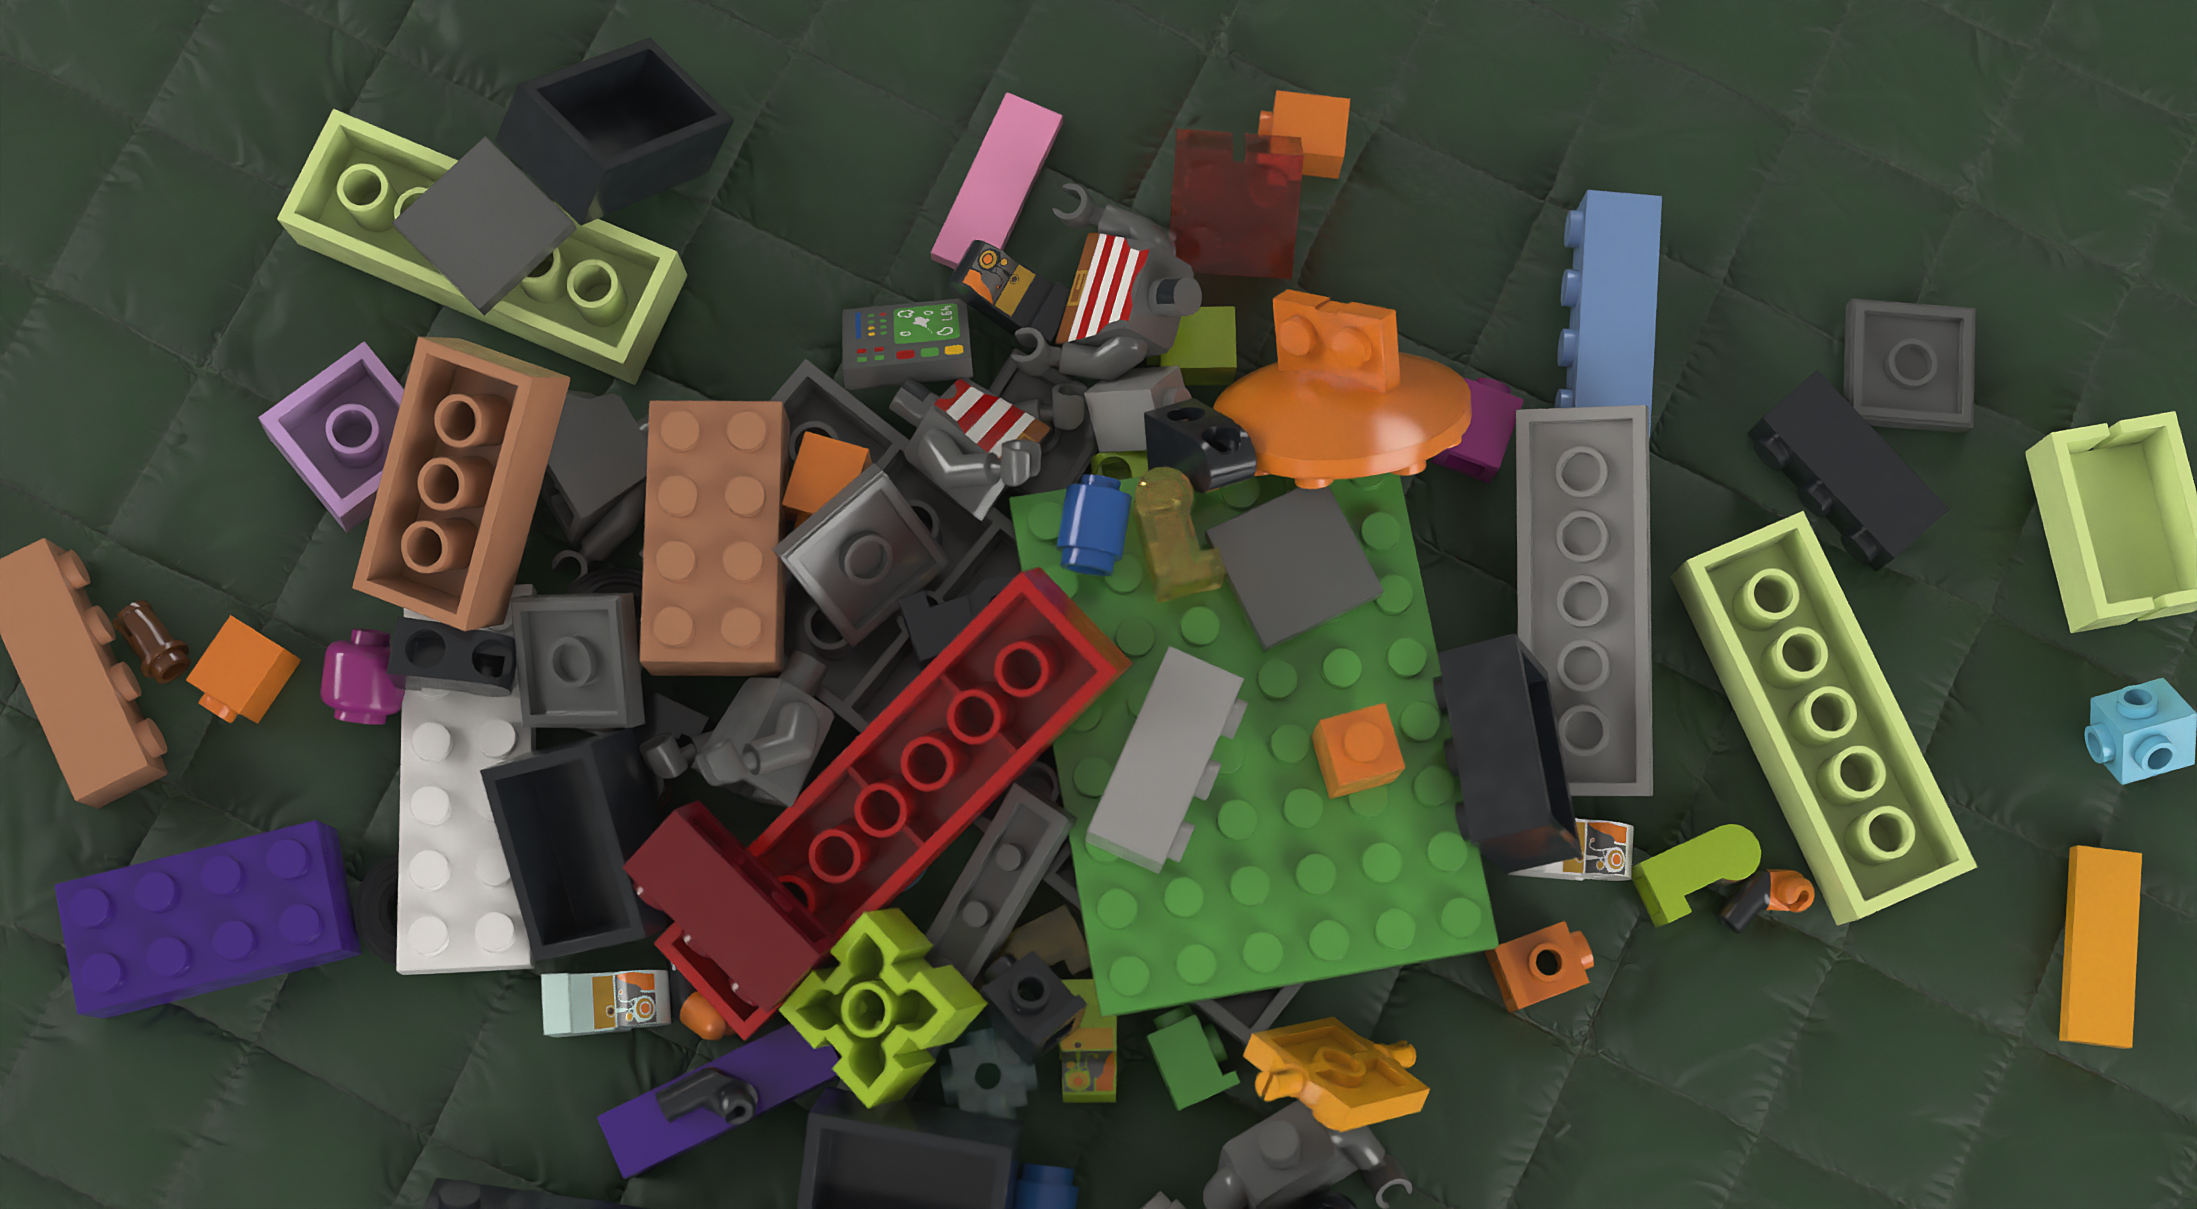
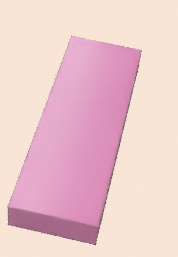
[931,92,1063,269]

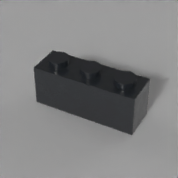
[1747,370,1950,572]

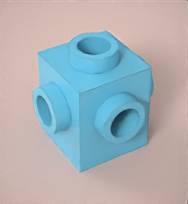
[2085,678,2197,785]

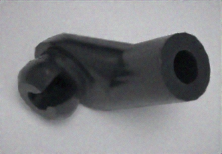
[655,1066,758,1125]

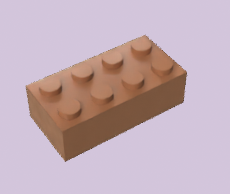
[352,337,571,631]
[640,401,790,676]

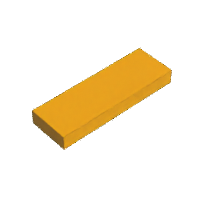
[2059,845,2142,1049]

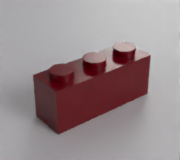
[622,800,839,1013]

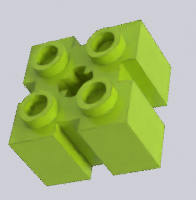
[779,908,988,1108]

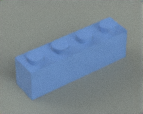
[1555,190,1662,438]

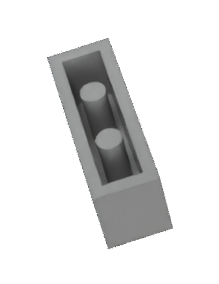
[1085,646,1248,874]

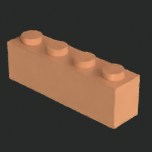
[0,538,169,809]

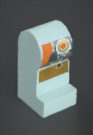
[541,970,671,1038]

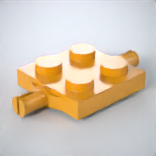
[1243,1017,1430,1132]

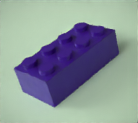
[54,820,362,1018]

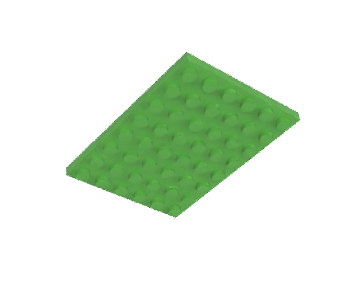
[1009,471,1499,1019]

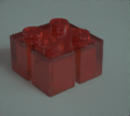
[1168,129,1304,279]

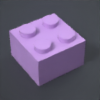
[258,341,404,533]

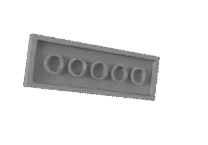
[1516,405,1653,796]

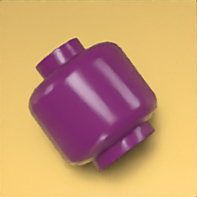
[320,628,406,725]

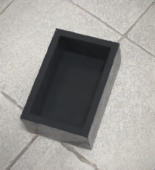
[495,37,734,226]
[1433,633,1583,874]
[480,728,675,961]
[797,1087,1025,1209]

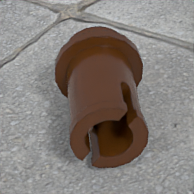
[112,600,191,684]

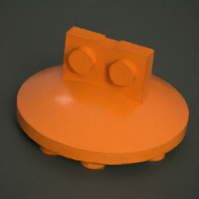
[1213,289,1472,489]

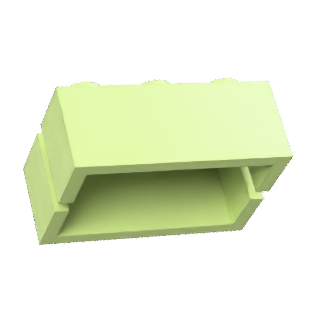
[2025,411,2197,633]

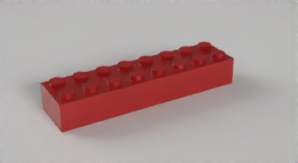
[654,567,1133,1041]

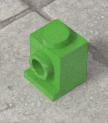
[1145,1004,1240,1111]

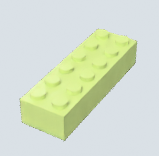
[277,109,688,385]
[1670,511,1977,926]

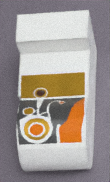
[1508,818,1634,881]

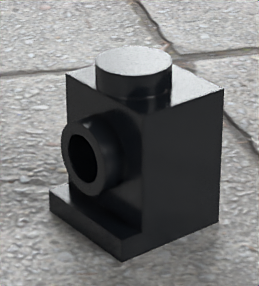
[980,949,1087,1067]

